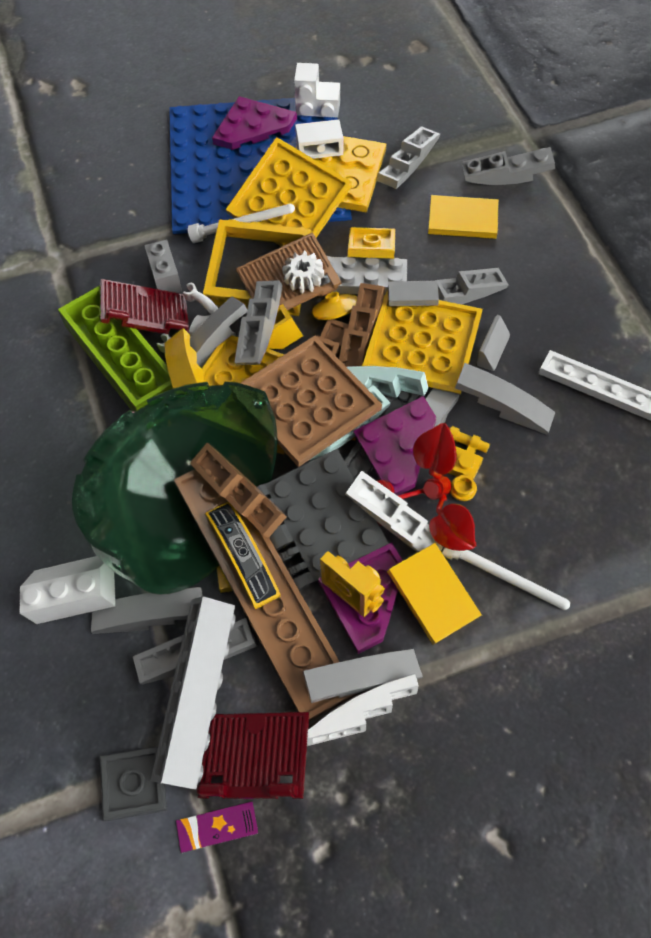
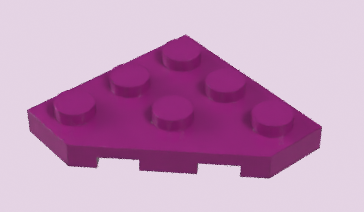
[212,96,297,150]
[354,396,436,495]
[318,543,403,654]

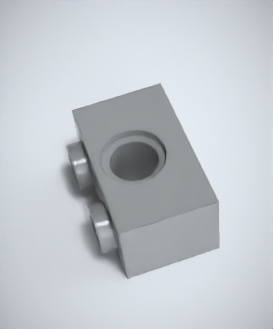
[144,239,182,293]

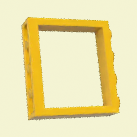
[203,219,312,316]

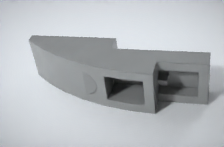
[462,147,555,185]

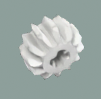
[282,250,324,294]

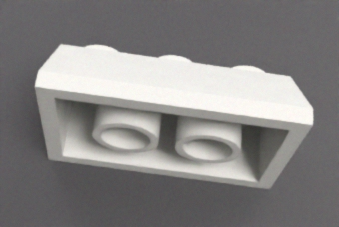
[20,553,115,624]

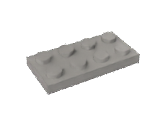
[320,256,407,295]

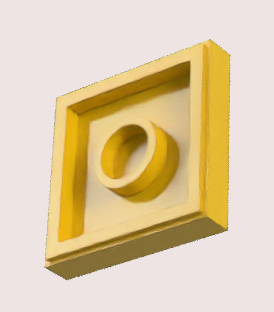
[347,227,395,259]

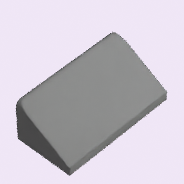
[477,315,510,371]

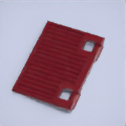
[100,279,190,334]
[197,712,309,799]

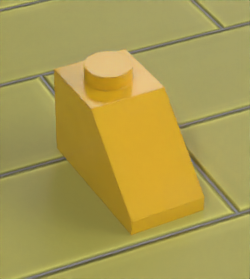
[267,304,303,349]

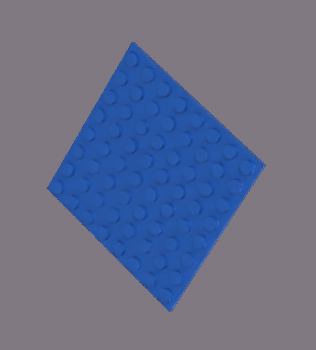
[169,98,352,234]

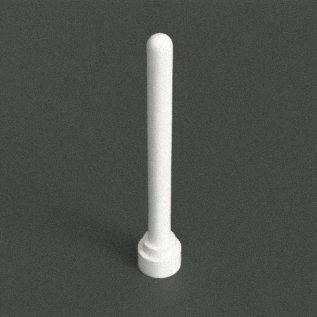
[188,204,295,243]
[442,548,570,610]

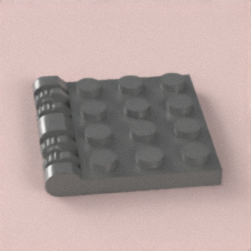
[257,448,389,591]

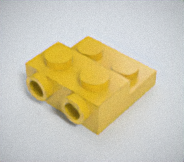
[320,551,385,617]

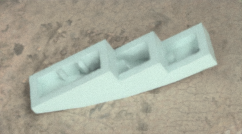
[347,366,428,398]

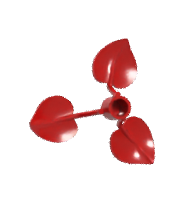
[376,423,477,551]

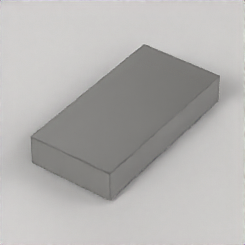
[388,281,439,306]

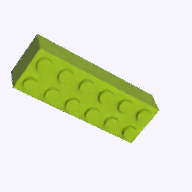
[58,286,178,420]

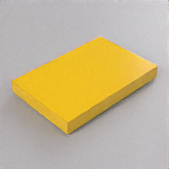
[428,195,499,239]
[387,543,482,645]

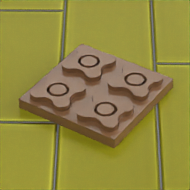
[233,335,382,467]

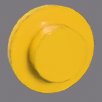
[450,475,477,501]

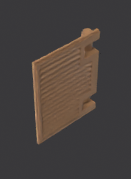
[236,232,342,310]

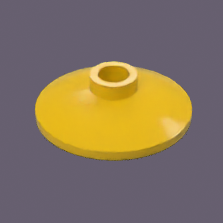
[312,292,357,320]

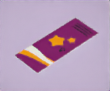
[176,802,258,853]

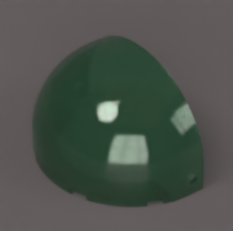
[72,381,278,594]

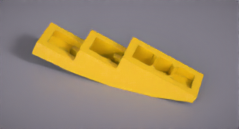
[165,328,204,410]

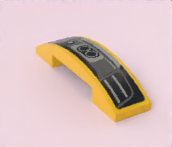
[205,502,281,609]

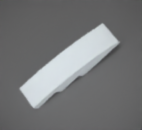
[345,471,443,552]
[307,674,419,746]

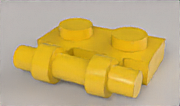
[449,426,490,480]

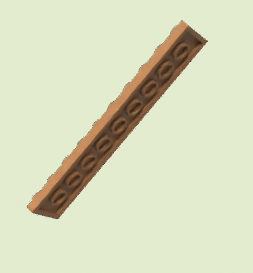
[174,470,357,721]

